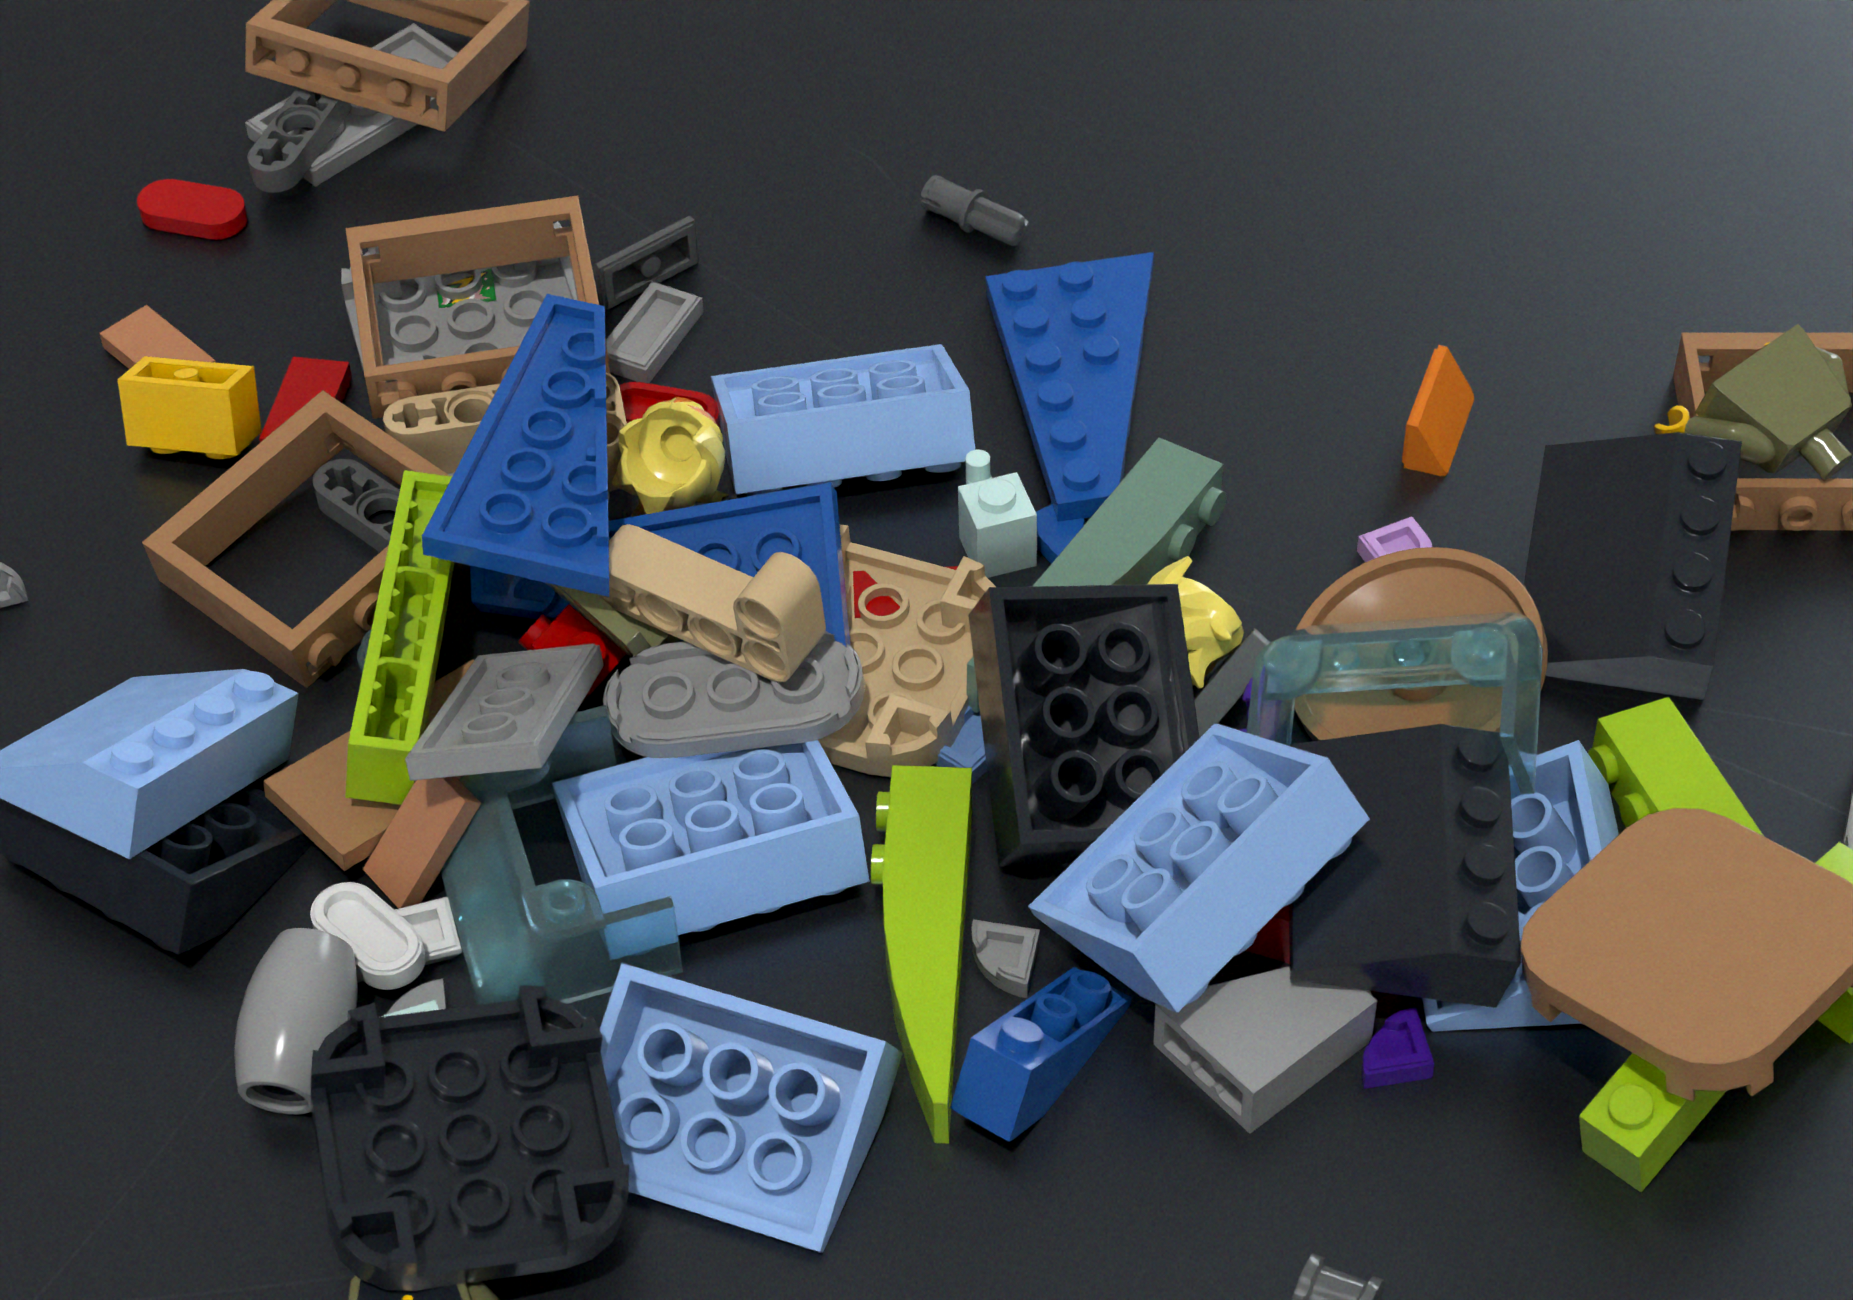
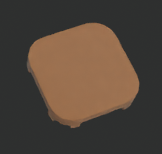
[1521,808,1853,1101]

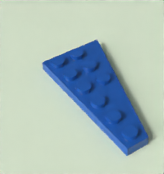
[986,252,1154,522]
[422,294,609,597]

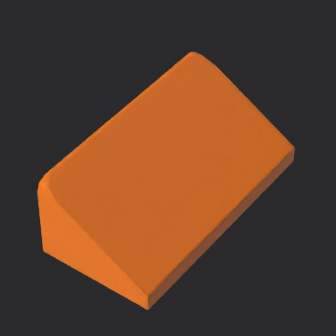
[1402,345,1474,476]

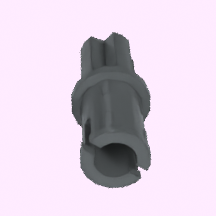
[920,175,1028,246]

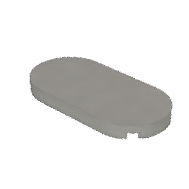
[603,632,865,758]

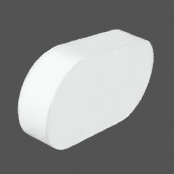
[310,882,426,990]

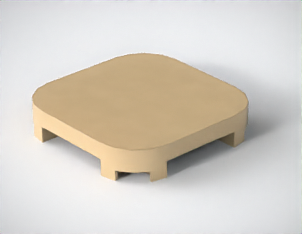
[818,525,996,777]

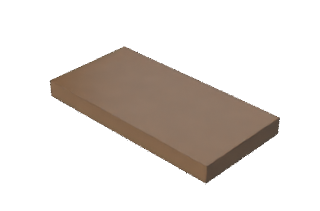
[263,659,509,871]

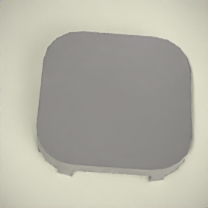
[341,222,577,383]

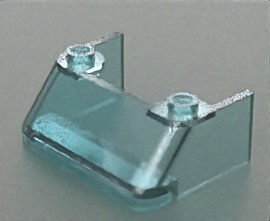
[1247,612,1543,794]
[440,705,683,1005]

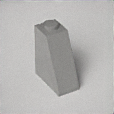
[1154,966,1377,1133]

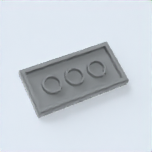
[245,23,458,187]
[405,644,604,781]

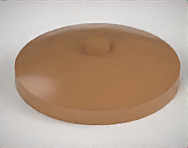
[1286,547,1548,741]

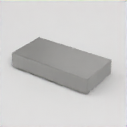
[606,281,704,383]

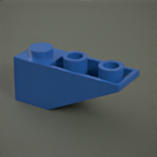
[950,967,1132,1142]

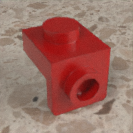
[518,604,626,705]

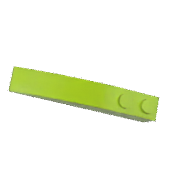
[345,470,454,805]
[1588,697,1853,1044]
[871,765,973,1143]
[1579,842,1853,1192]

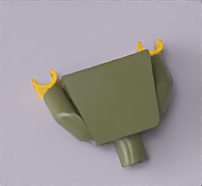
[1654,324,1853,480]

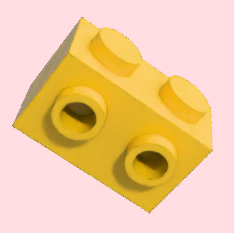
[117,356,262,459]

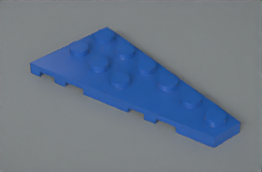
[470,482,851,648]

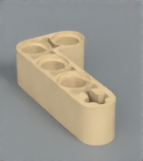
[383,372,627,492]
[599,524,826,682]

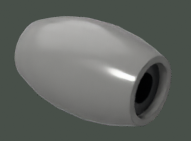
[234,928,358,1114]

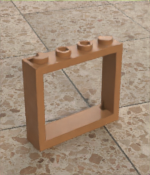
[245,0,530,132]
[346,196,610,419]
[1673,333,1853,531]
[142,390,450,688]

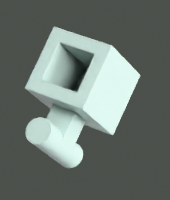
[958,449,1037,578]

